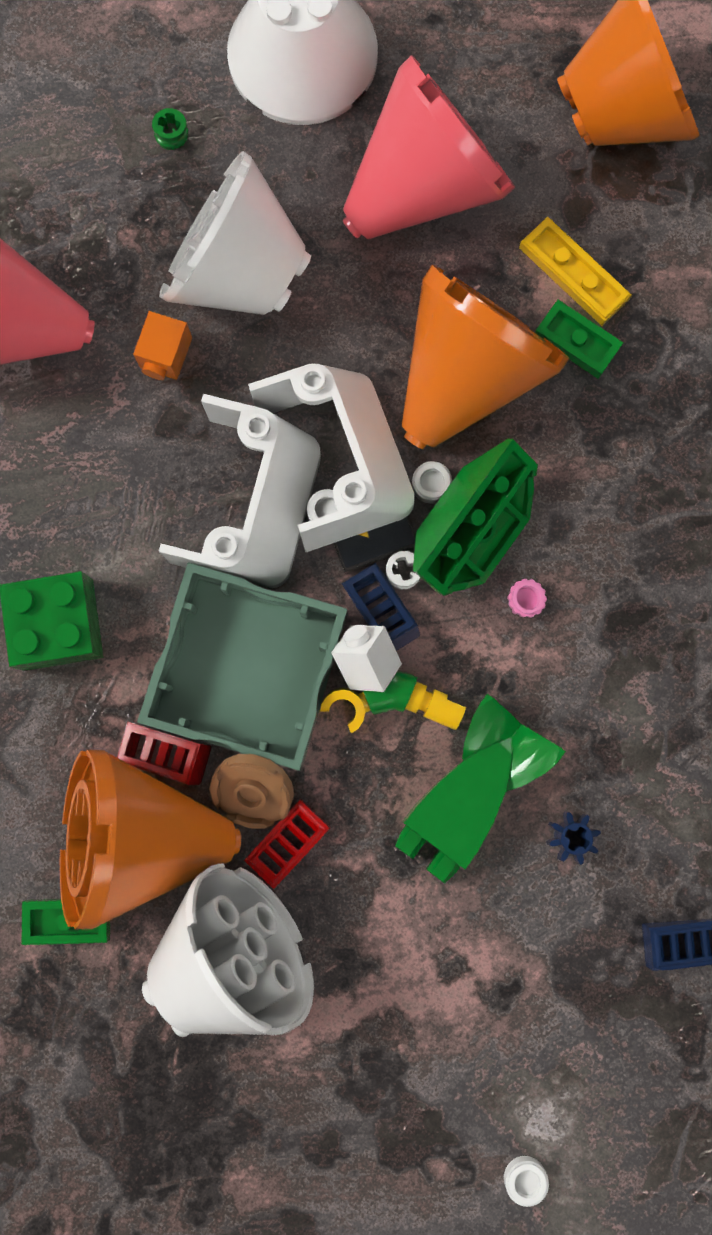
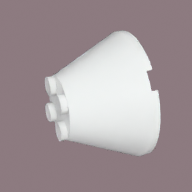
[227,0,378,125]
[159,151,311,315]
[142,863,314,1037]

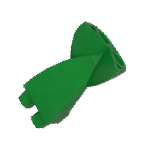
[395,693,566,884]

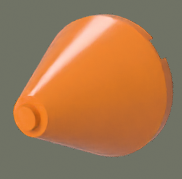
[402,264,570,449]
[59,749,241,929]

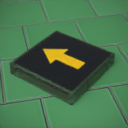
[333,516,416,575]

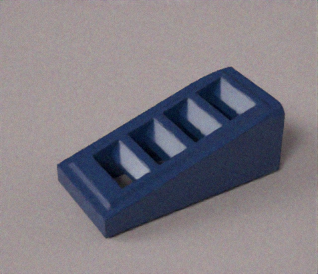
[342,563,420,651]
[642,919,712,971]

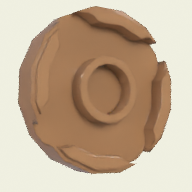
[209,754,294,829]

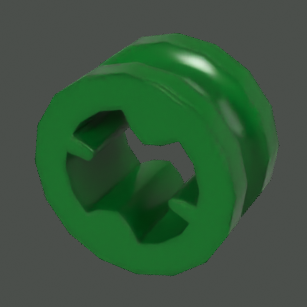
[152,108,188,150]

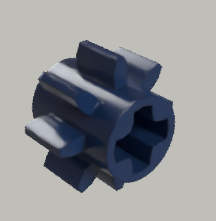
[546,811,601,865]

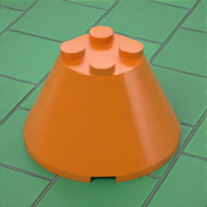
[557,0,700,146]

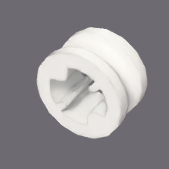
[386,551,420,590]

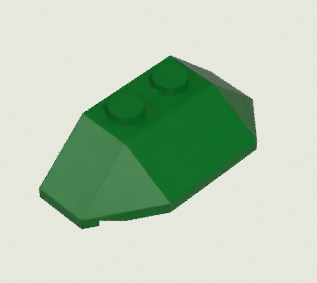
[413,438,538,596]

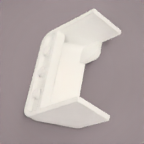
[248,363,414,552]
[159,394,321,589]

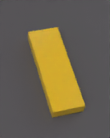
[519,216,632,326]

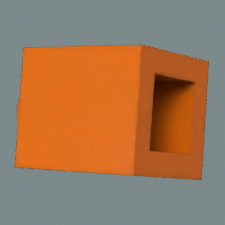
[133,311,193,380]

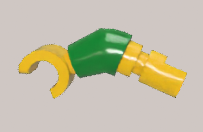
[320,671,466,733]

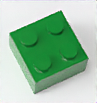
[0,571,104,671]

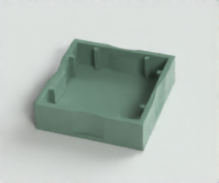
[137,562,348,771]

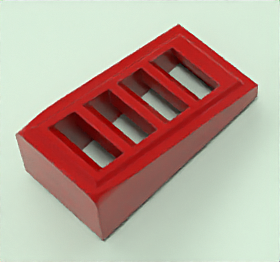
[117,722,211,785]
[244,799,331,889]

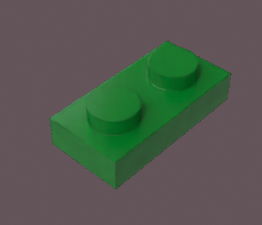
[535,299,624,379]
[21,899,110,945]

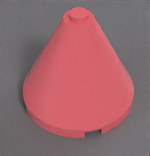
[342,55,515,239]
[0,238,95,365]

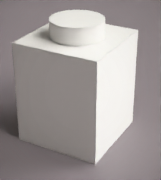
[331,625,402,692]

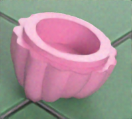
[507,579,547,618]

